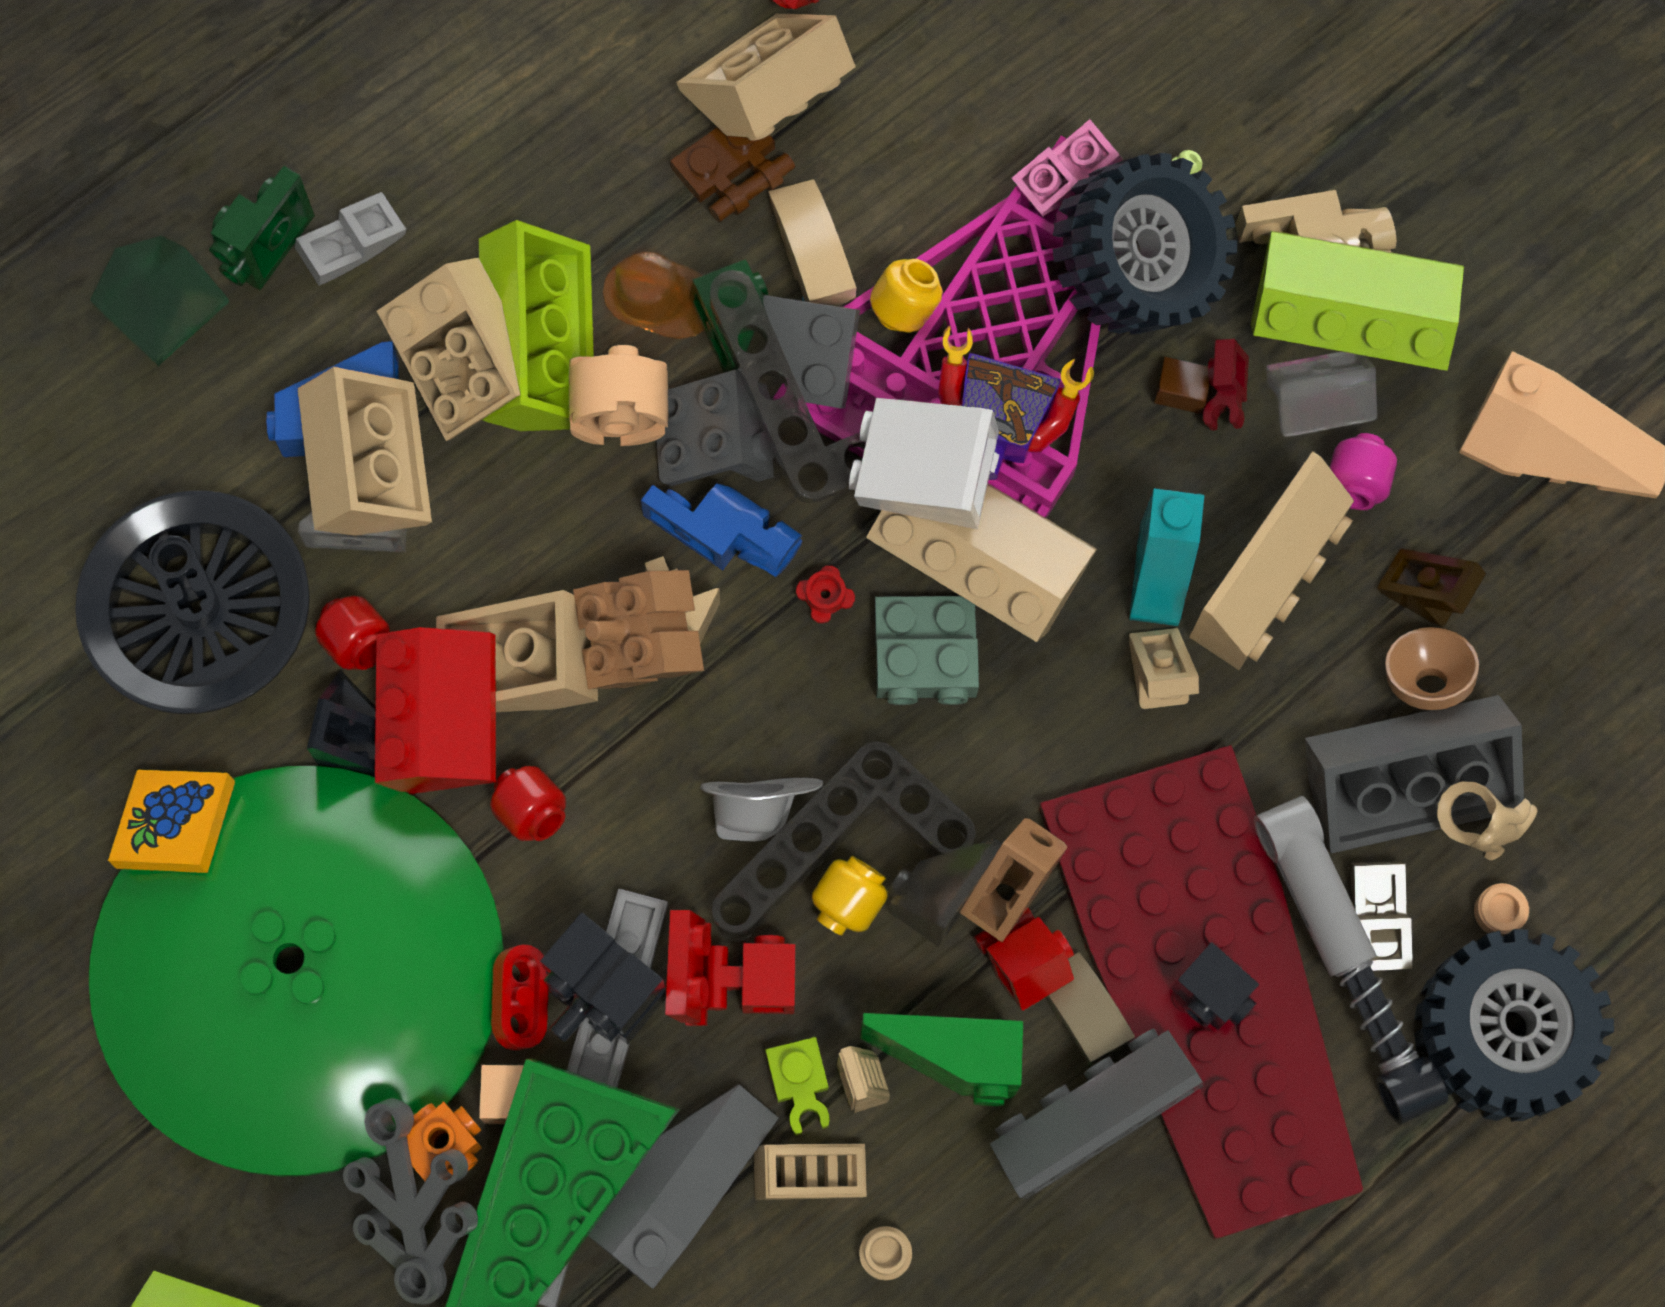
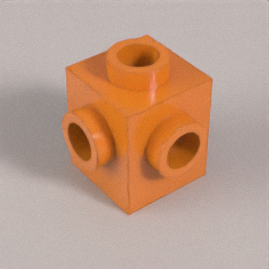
[407,1102,482,1181]

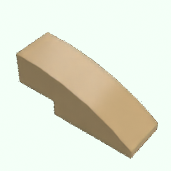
[768,179,856,307]

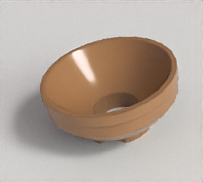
[1385,627,1479,710]

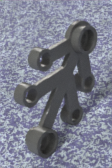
[343,1098,478,1305]

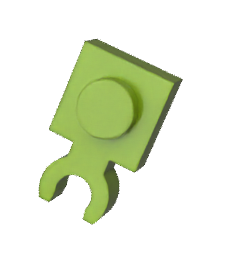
[766,1037,829,1136]

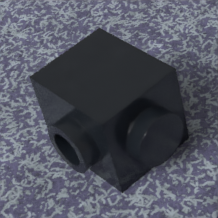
[1171,942,1259,1030]

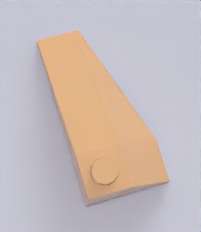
[1459,351,1665,499]

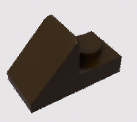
[1377,548,1486,627]

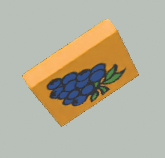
[108,770,235,873]

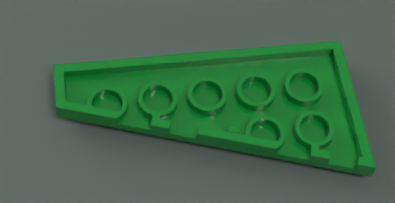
[446,1058,680,1307]

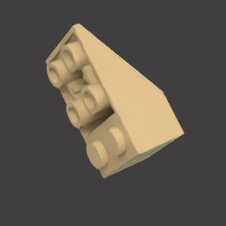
[377,258,520,441]

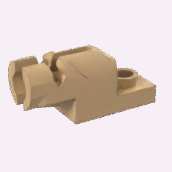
[1235,190,1397,252]

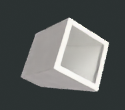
[849,398,999,529]

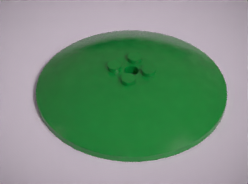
[89,766,504,1177]

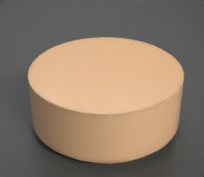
[1474,883,1529,936]

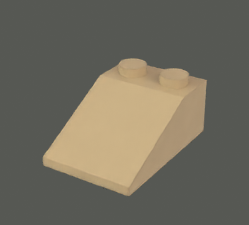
[436,590,598,712]

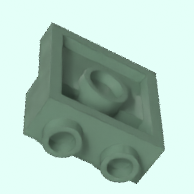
[875,596,979,705]

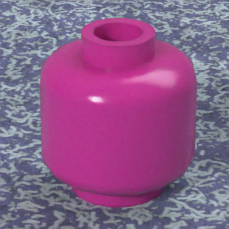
[1330,433,1397,510]

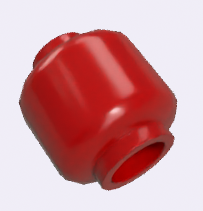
[315,596,391,670]
[490,766,566,841]

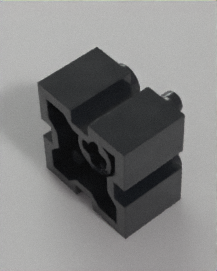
[540,912,666,1045]

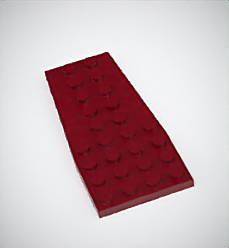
[1039,745,1363,1239]

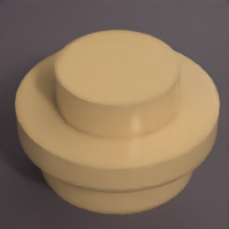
[859,1226,912,1281]

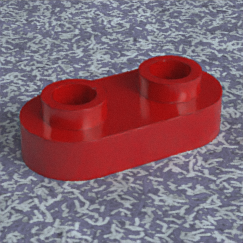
[491,945,548,1051]

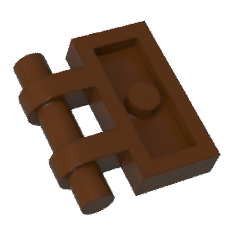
[670,127,795,222]

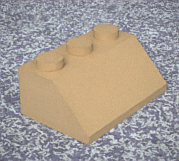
[676,13,856,141]
[298,367,432,536]

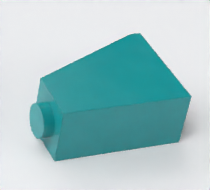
[1129,488,1204,626]

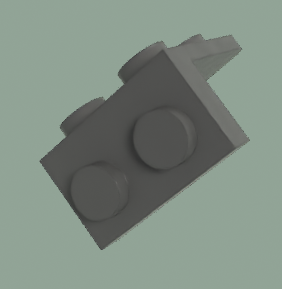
[657,370,775,486]

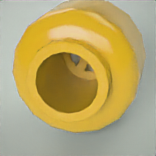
[870,259,943,332]
[811,856,888,936]

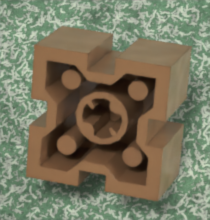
[573,570,704,690]

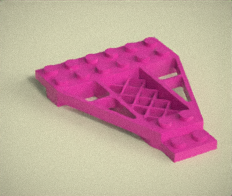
[773,136,1101,518]

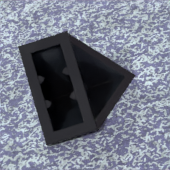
[307,670,376,776]

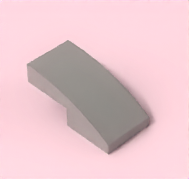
[295,192,406,286]

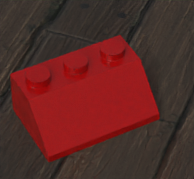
[375,627,496,794]

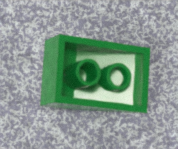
[860,1013,1023,1106]

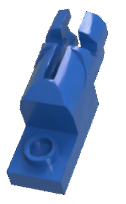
[641,484,803,577]

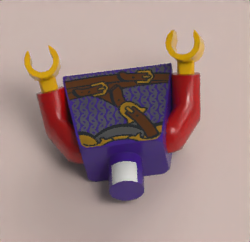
[938,326,1094,480]

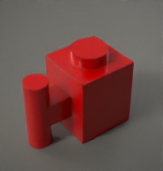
[973,908,1075,1011]
[706,935,795,1014]

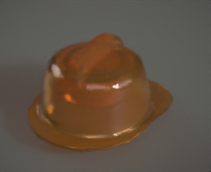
[603,252,704,339]

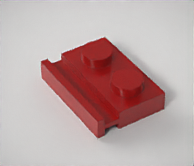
[665,910,712,1026]

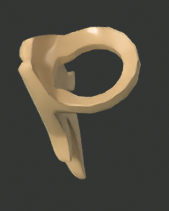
[1437,781,1537,860]

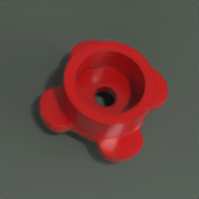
[796,566,855,624]

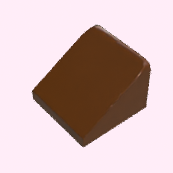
[1154,357,1210,414]

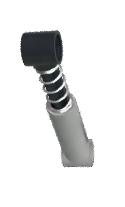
[1254,796,1448,1125]

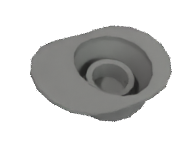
[700,778,823,842]

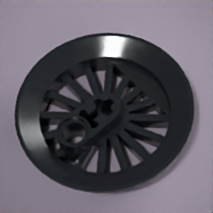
[75,491,310,714]

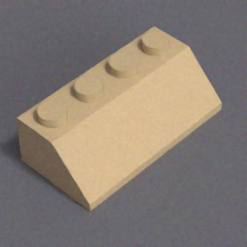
[1189,452,1354,670]
[866,483,1097,642]

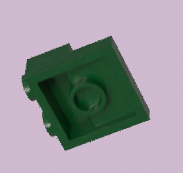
[209,166,315,291]

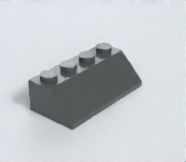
[1305,695,1524,853]
[990,1028,1204,1199]

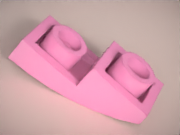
[1012,119,1123,216]

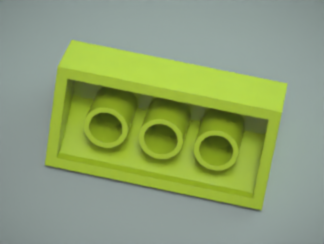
[479,220,594,431]
[1251,231,1464,371]

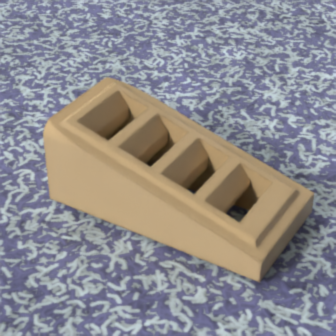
[837,1046,890,1113]
[754,1144,867,1200]

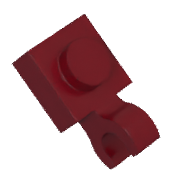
[1203,339,1249,431]

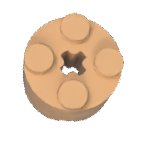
[569,345,669,446]

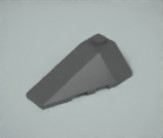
[588,1085,779,1289]

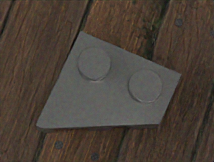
[763,295,860,408]

